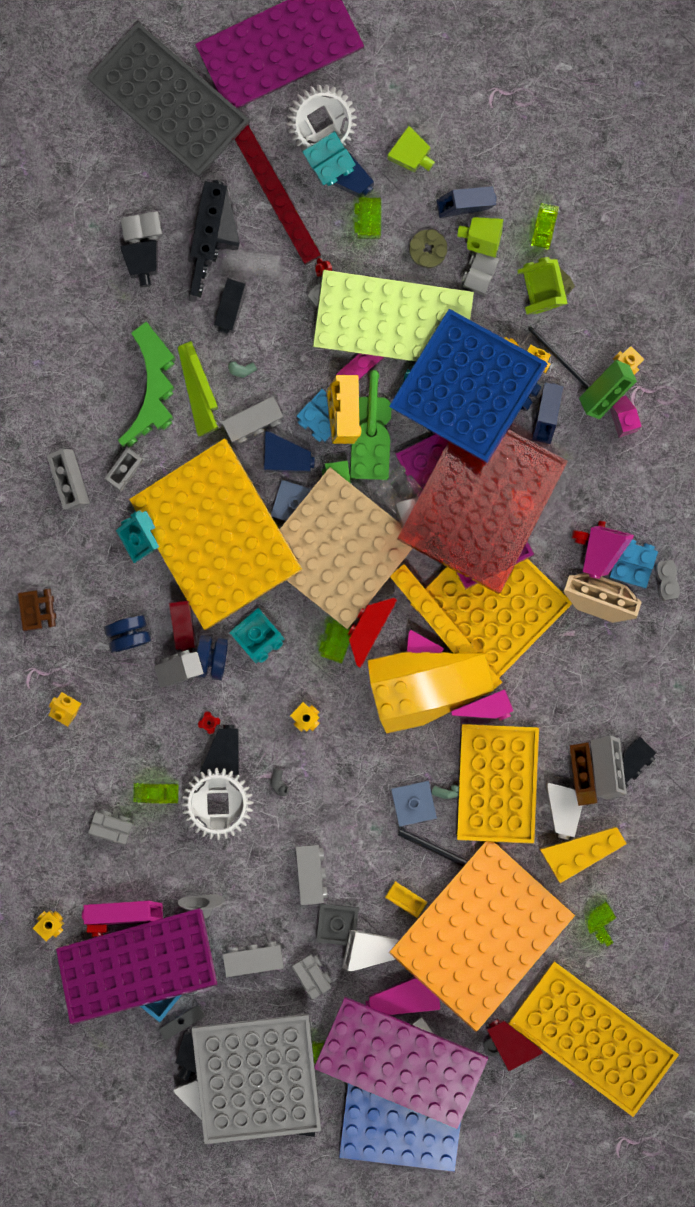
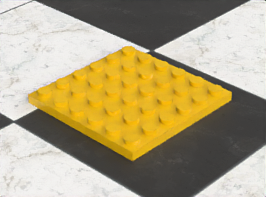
[410,559,572,678]

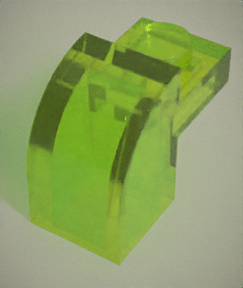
[531,203,559,249]
[133,783,179,804]
[586,901,616,947]

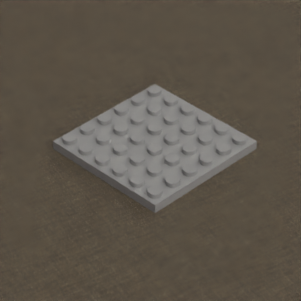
[192,1014,321,1144]

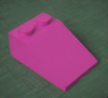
[450,690,514,721]

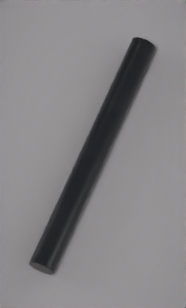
[398,829,468,866]

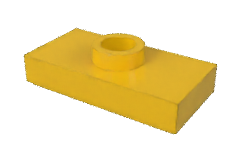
[385,881,428,918]

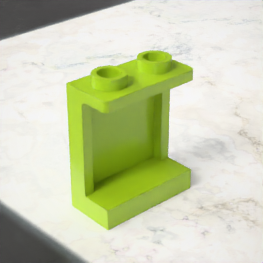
[517,257,568,315]

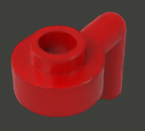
[571,521,606,545]

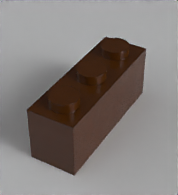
[570,742,598,806]

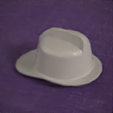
[178,894,224,920]

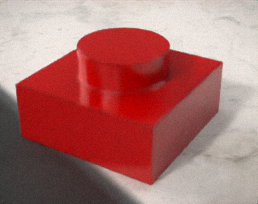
[87,925,108,937]

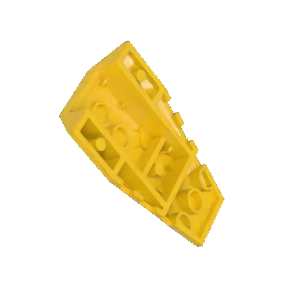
[368,652,494,734]

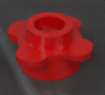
[315,258,332,277]
[198,712,221,734]

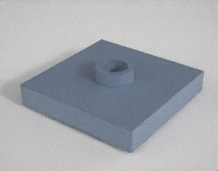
[271,480,312,521]
[391,781,437,827]

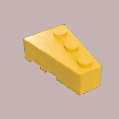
[326,375,361,444]

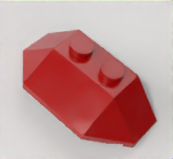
[348,598,397,668]

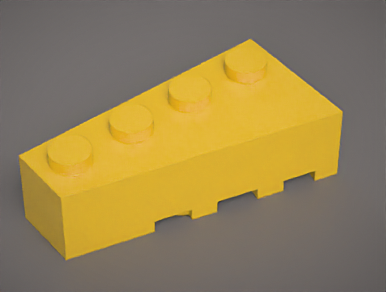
[539,827,627,883]

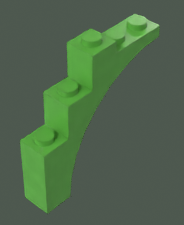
[118,322,176,448]

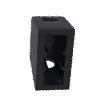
[120,240,158,287]
[175,1031,197,1081]

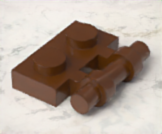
[18,589,57,631]

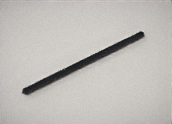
[528,327,590,389]

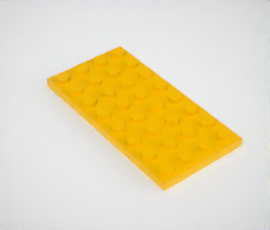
[508,961,679,1117]

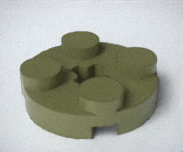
[409,229,447,269]

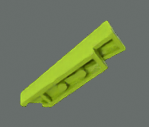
[178,341,219,437]

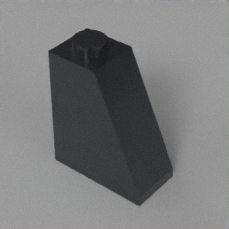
[214,278,247,335]
[200,725,239,775]

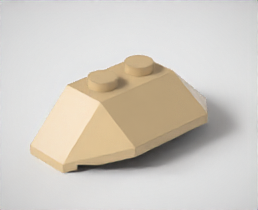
[564,573,641,623]

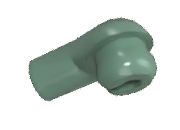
[228,362,257,378]
[432,785,459,799]

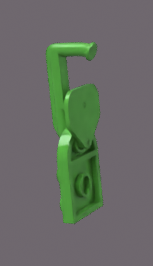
[350,370,392,480]

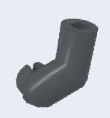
[271,769,289,796]

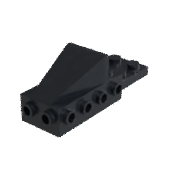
[188,180,240,302]

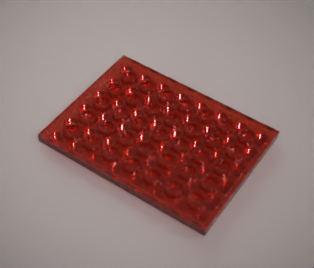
[397,429,568,594]

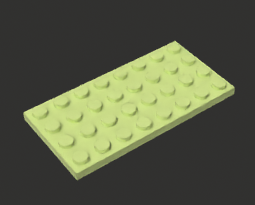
[312,270,474,362]

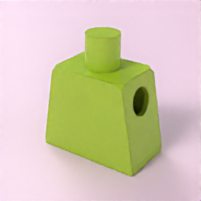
[387,126,435,172]
[457,217,504,258]

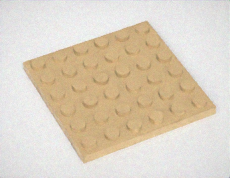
[279,467,420,630]

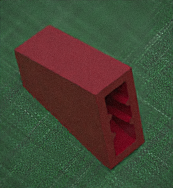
[169,601,196,653]
[485,1018,543,1071]

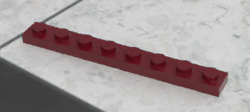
[234,125,321,265]

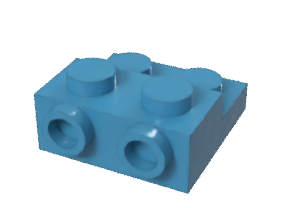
[297,389,331,443]
[609,539,658,589]

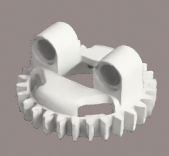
[287,85,357,150]
[182,768,253,840]

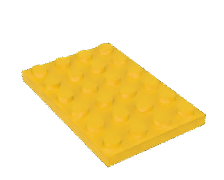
[457,724,539,843]

